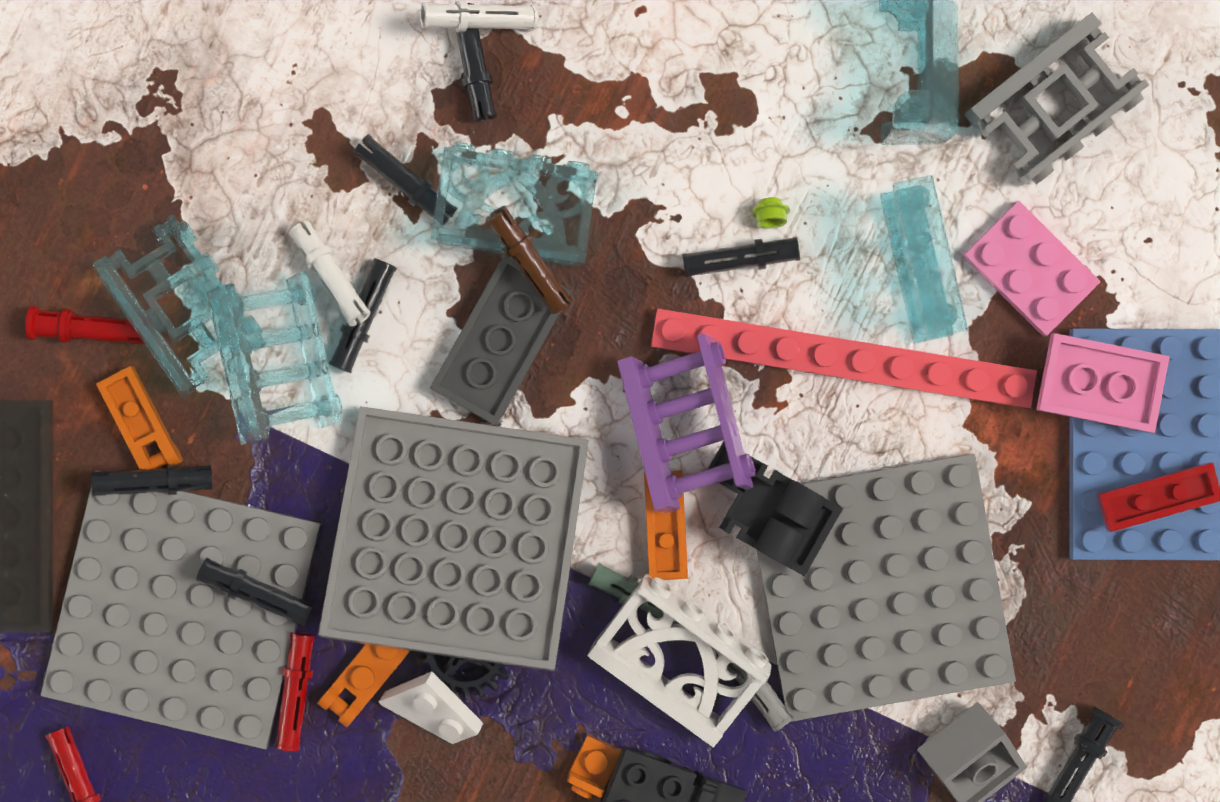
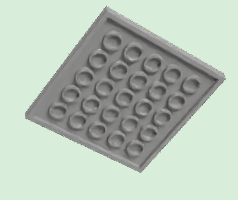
[319,406,589,672]
[757,454,1016,722]
[41,470,322,750]

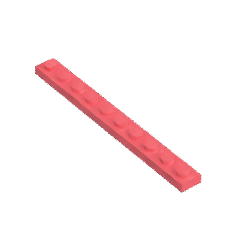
[651,309,1037,409]

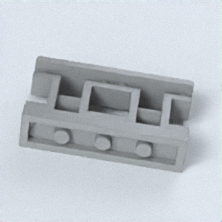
[964,12,1149,185]

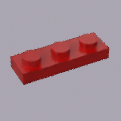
[1096,462,1220,532]

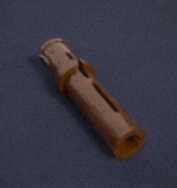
[485,206,572,314]

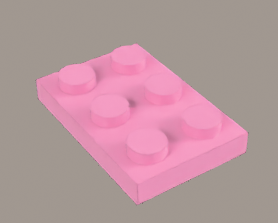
[963,201,1101,337]
[1036,333,1170,433]

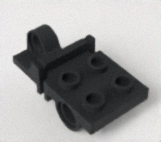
[708,441,843,577]
[601,746,747,802]

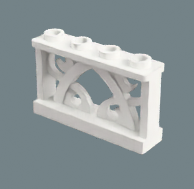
[587,574,771,748]

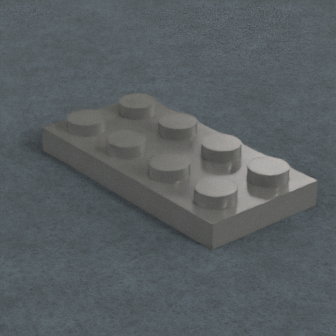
[429,254,572,426]

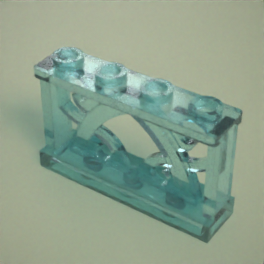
[430,142,598,267]

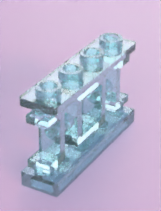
[92,215,263,398]

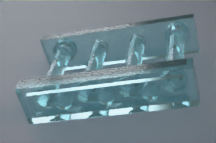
[880,175,968,344]
[206,271,342,445]

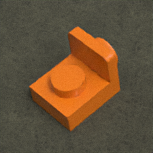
[567,733,621,799]

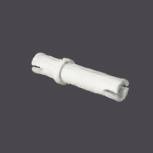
[420,0,538,32]
[289,221,371,326]

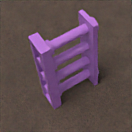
[617,333,755,513]

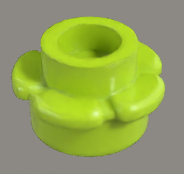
[752,197,790,229]

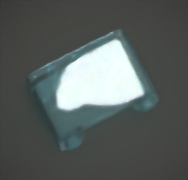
[879,0,959,145]

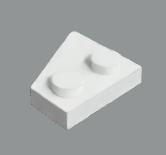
[379,672,483,744]

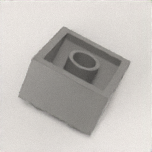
[917,702,1027,802]

